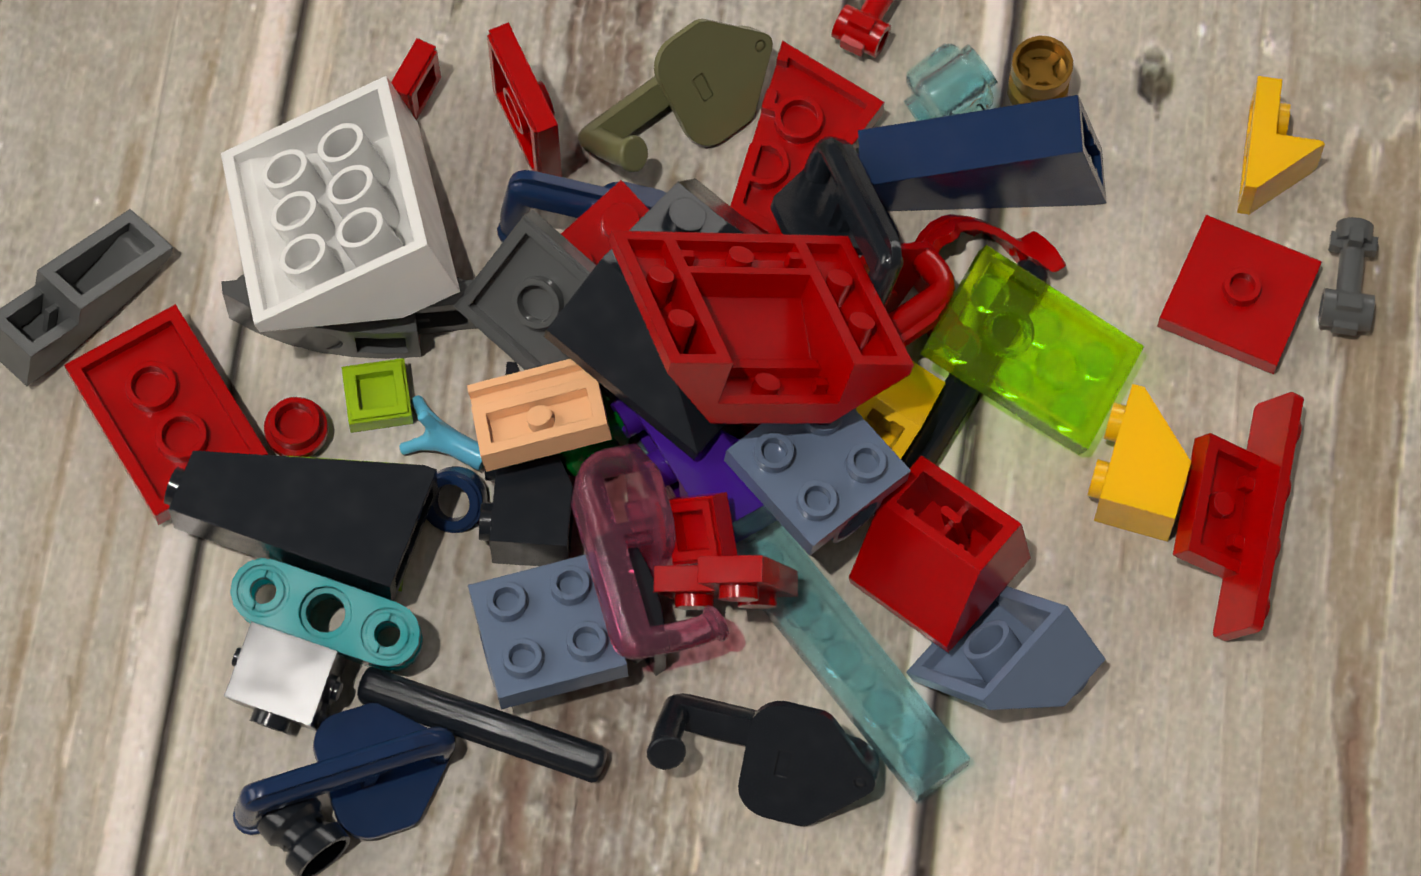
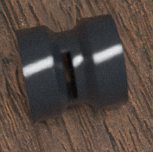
[257,797,351,876]

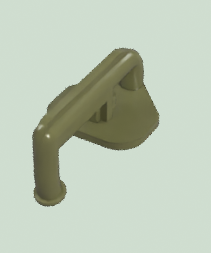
[578,18,773,173]

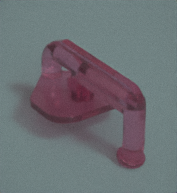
[571,443,729,659]

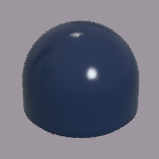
[427,466,488,533]

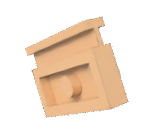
[467,359,612,472]

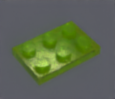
[920,245,1144,455]

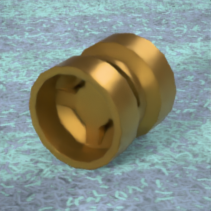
[1007,35,1073,105]

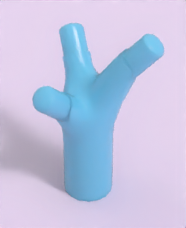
[399,395,483,471]

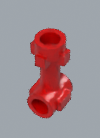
[831,0,894,58]

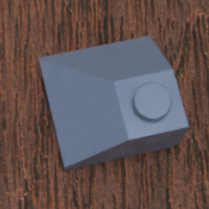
[906,586,1106,710]

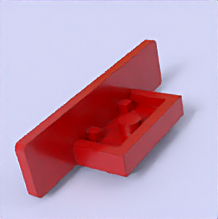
[1173,392,1304,641]

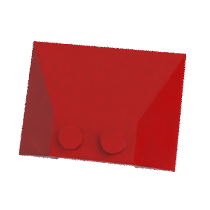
[608,230,914,424]

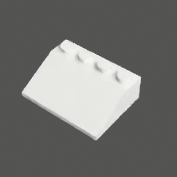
[221,76,460,332]

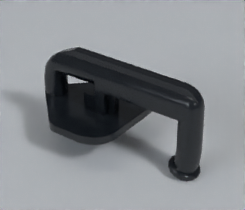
[770,136,904,307]
[647,693,880,826]

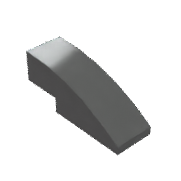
[0,209,173,386]

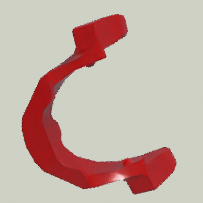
[914,214,1066,351]

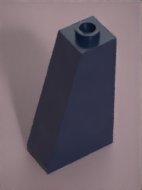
[857,95,1106,211]

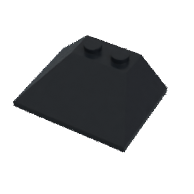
[543,178,764,460]

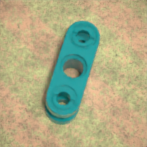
[230,558,423,673]

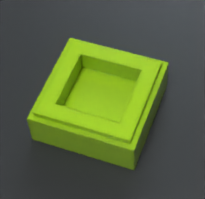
[341,358,414,433]

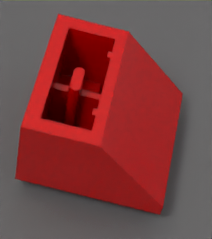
[848,455,1031,653]

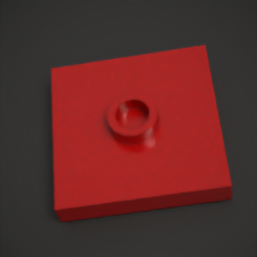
[487,22,562,177]
[1157,215,1322,374]

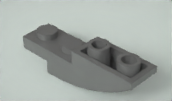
[221,274,477,359]

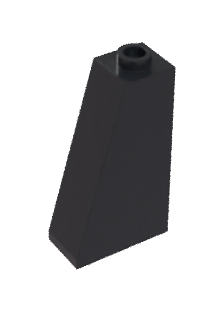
[164,451,438,601]

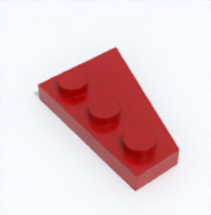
[730,40,885,234]

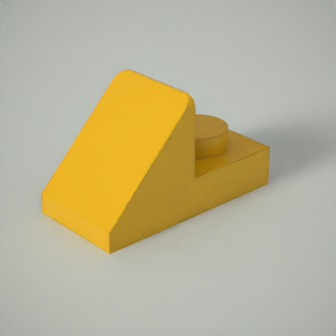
[1237,76,1325,215]

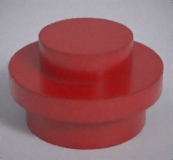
[264,397,328,457]

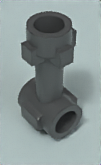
[1318,217,1378,336]

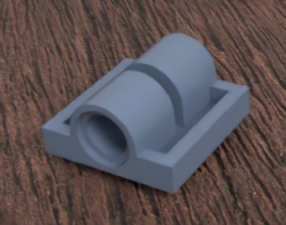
[724,409,911,556]
[468,552,628,710]

